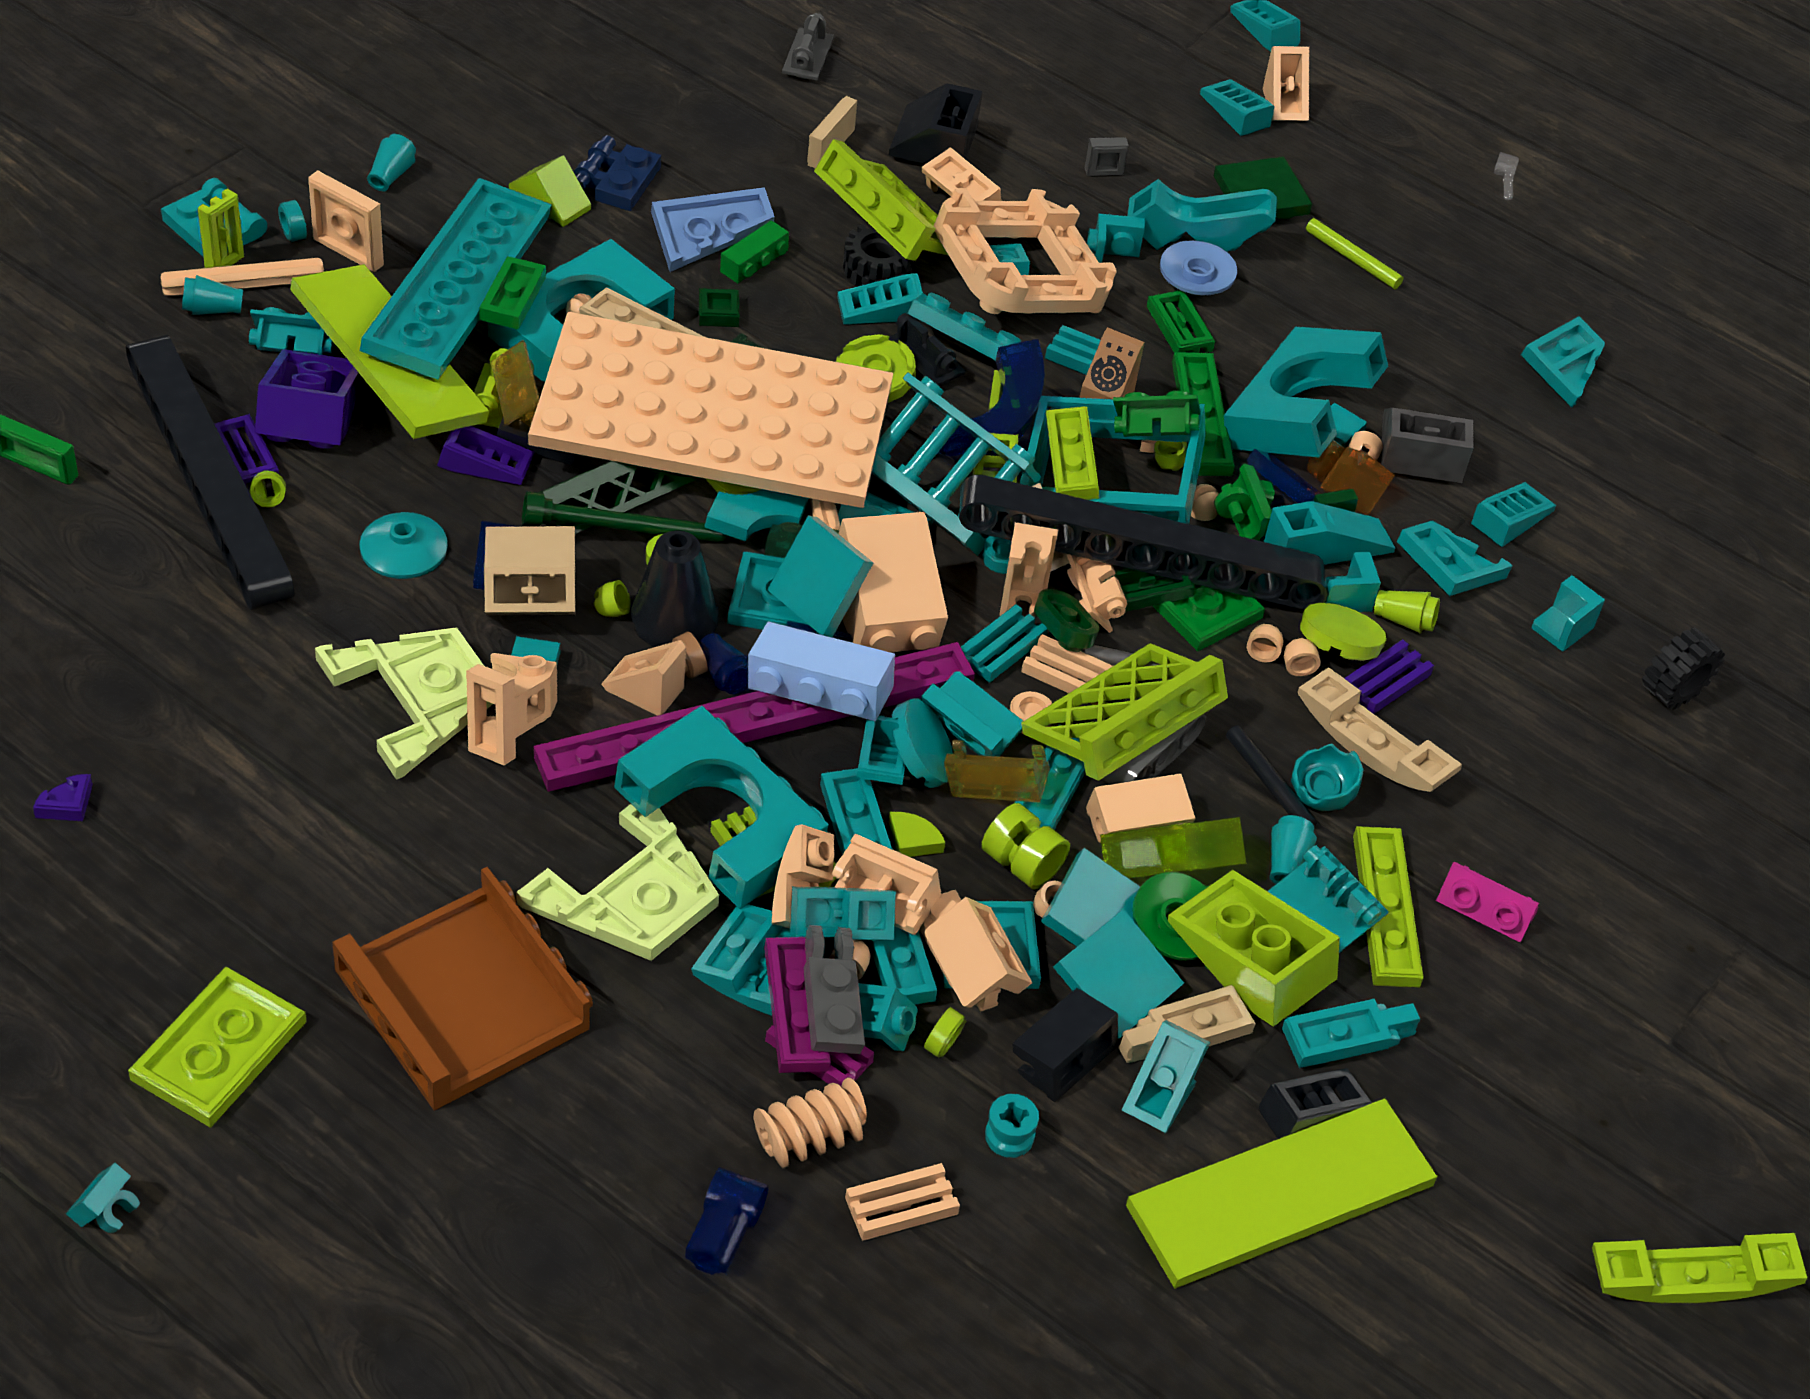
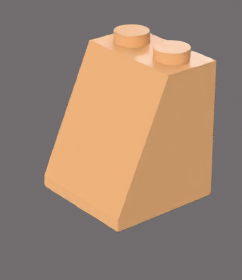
[838,512,948,652]

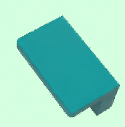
[922,671,1023,765]

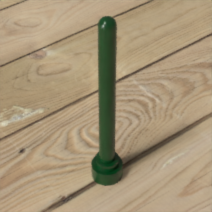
[522,491,728,542]

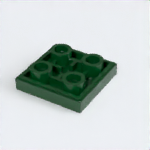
[1213,156,1312,219]

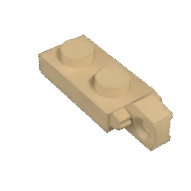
[1118,985,1256,1063]

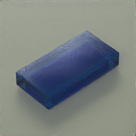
[1247,449,1322,503]

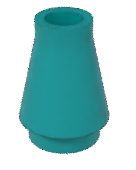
[367,134,416,191]
[182,275,243,315]
[1270,815,1317,884]

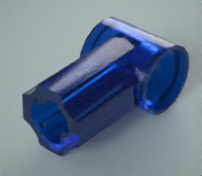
[685,1167,769,1275]

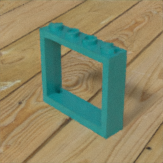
[1020,396,1206,524]

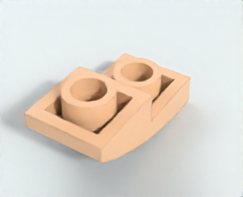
[772,824,834,929]

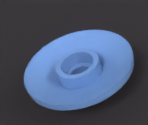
[1160,241,1237,295]

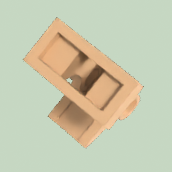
[466,653,557,765]

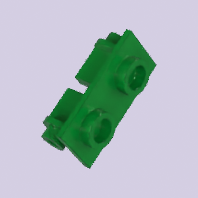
[1113,391,1201,437]

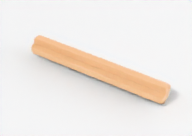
[161,257,324,296]

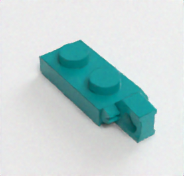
[1282,999,1420,1068]

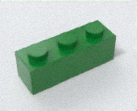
[720,220,789,284]

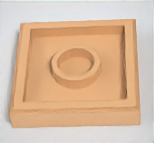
[308,170,384,272]

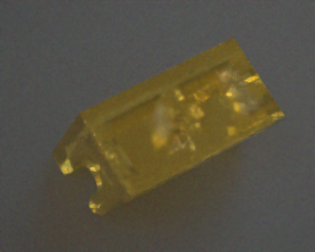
[944,740,1050,802]

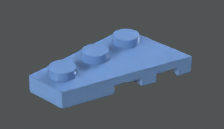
[651,187,775,272]

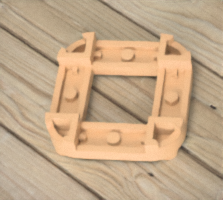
[934,188,1117,314]

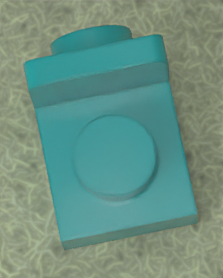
[1087,214,1145,263]
[858,983,918,1051]

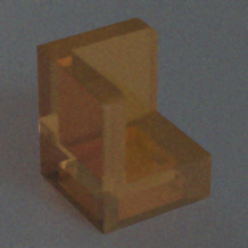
[1321,447,1395,515]

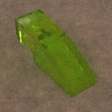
[1100,817,1247,879]

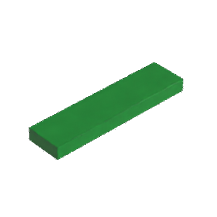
[1172,352,1235,476]

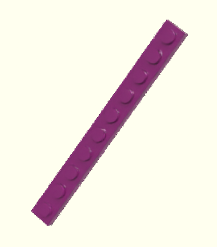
[534,642,975,792]

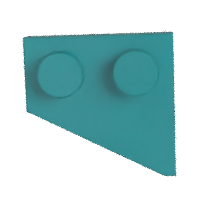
[1521,316,1605,408]
[1397,521,1512,596]

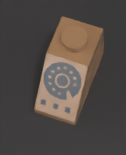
[1080,327,1145,399]

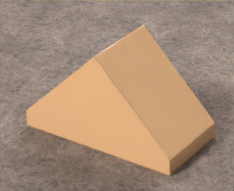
[1263,46,1309,121]
[601,640,686,716]

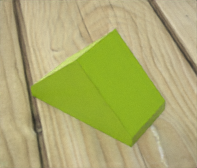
[509,155,591,227]

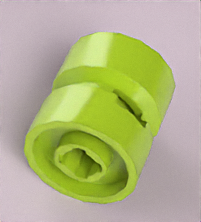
[981,803,1070,890]

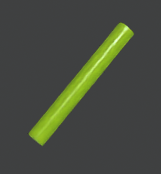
[1306,218,1403,289]

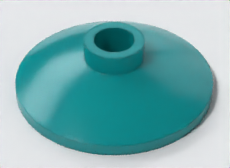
[360,512,448,579]

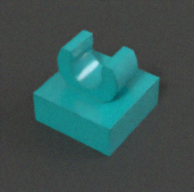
[66,1163,140,1233]

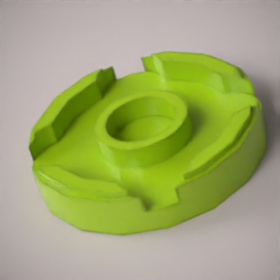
[836,334,916,403]
[1300,603,1386,661]

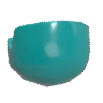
[1291,744,1364,812]

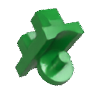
[1214,464,1275,541]

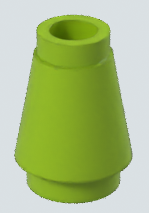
[1374,590,1440,634]

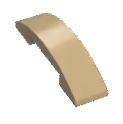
[1298,667,1462,792]

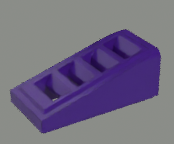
[437,426,535,485]

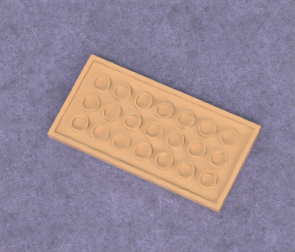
[528,312,893,508]

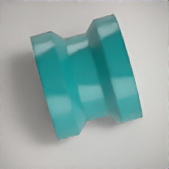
[985,1094,1039,1158]

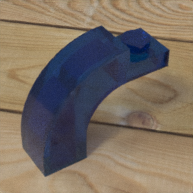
[932,339,1045,456]

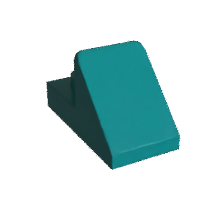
[1122,1020,1211,1133]

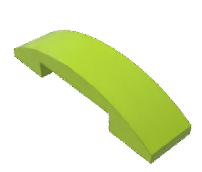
[1592,1233,1807,1303]

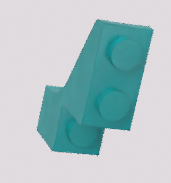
[1128,179,1277,252]

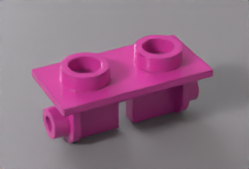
[1436,862,1539,943]

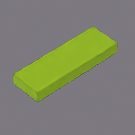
[1046,406,1099,500]

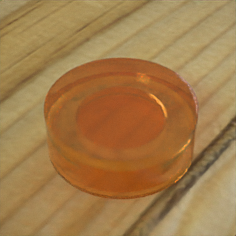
[1307,440,1347,482]

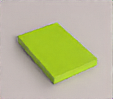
[128,967,306,1128]

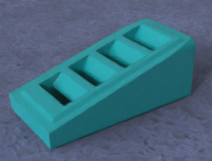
[1230,0,1300,52]
[1200,79,1275,136]
[837,273,923,324]
[1471,482,1556,547]
[857,716,905,785]

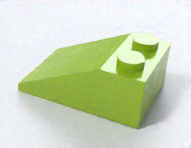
[1168,870,1340,1027]

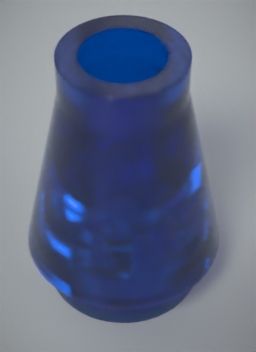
[699,633,748,694]

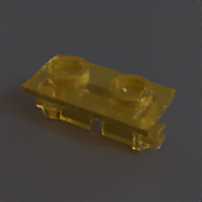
[491,340,539,427]

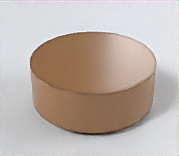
[672,632,708,678]

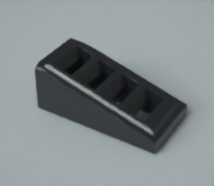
[1259,1068,1372,1139]

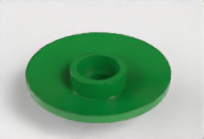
[1132,872,1207,961]

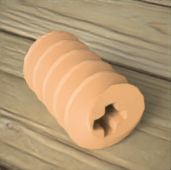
[753,1077,867,1168]

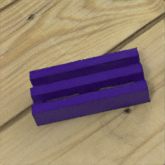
[214,414,279,485]
[1344,639,1434,714]

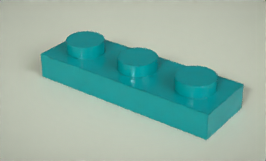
[908,293,1028,370]

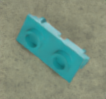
[249,307,334,355]

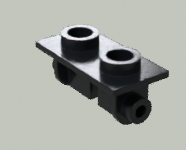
[889,313,966,386]

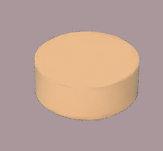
[1009,691,1052,734]

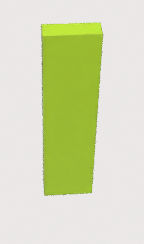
[1353,826,1423,988]

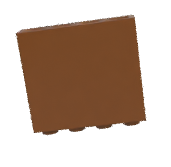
[333,867,593,1111]

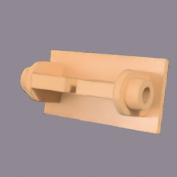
[1067,554,1127,633]

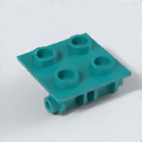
[1268,845,1389,953]

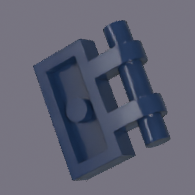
[574,135,662,212]

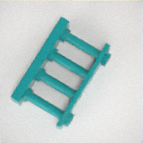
[872,372,1041,556]

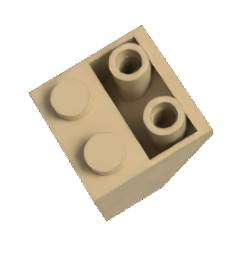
[484,526,576,615]

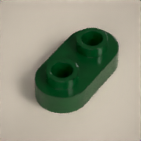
[1034,589,1099,652]

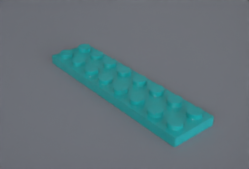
[360,178,552,380]

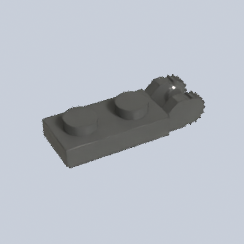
[803,925,865,1054]

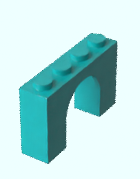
[487,239,675,381]
[1224,327,1388,458]
[614,705,829,909]

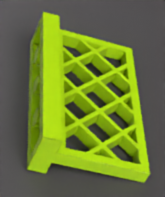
[814,139,948,261]
[1021,643,1228,781]

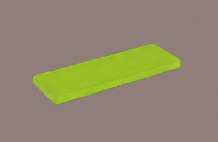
[290,264,489,439]
[1126,1099,1437,1289]

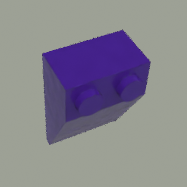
[255,349,362,448]

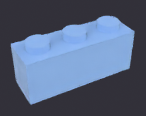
[748,622,895,721]

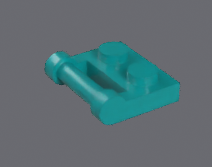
[161,178,268,256]

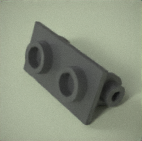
[782,13,834,80]

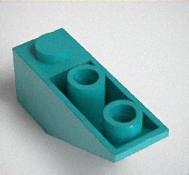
[1264,501,1395,565]

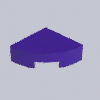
[33,774,93,821]

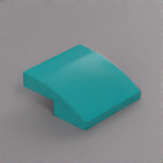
[691,904,828,1016]

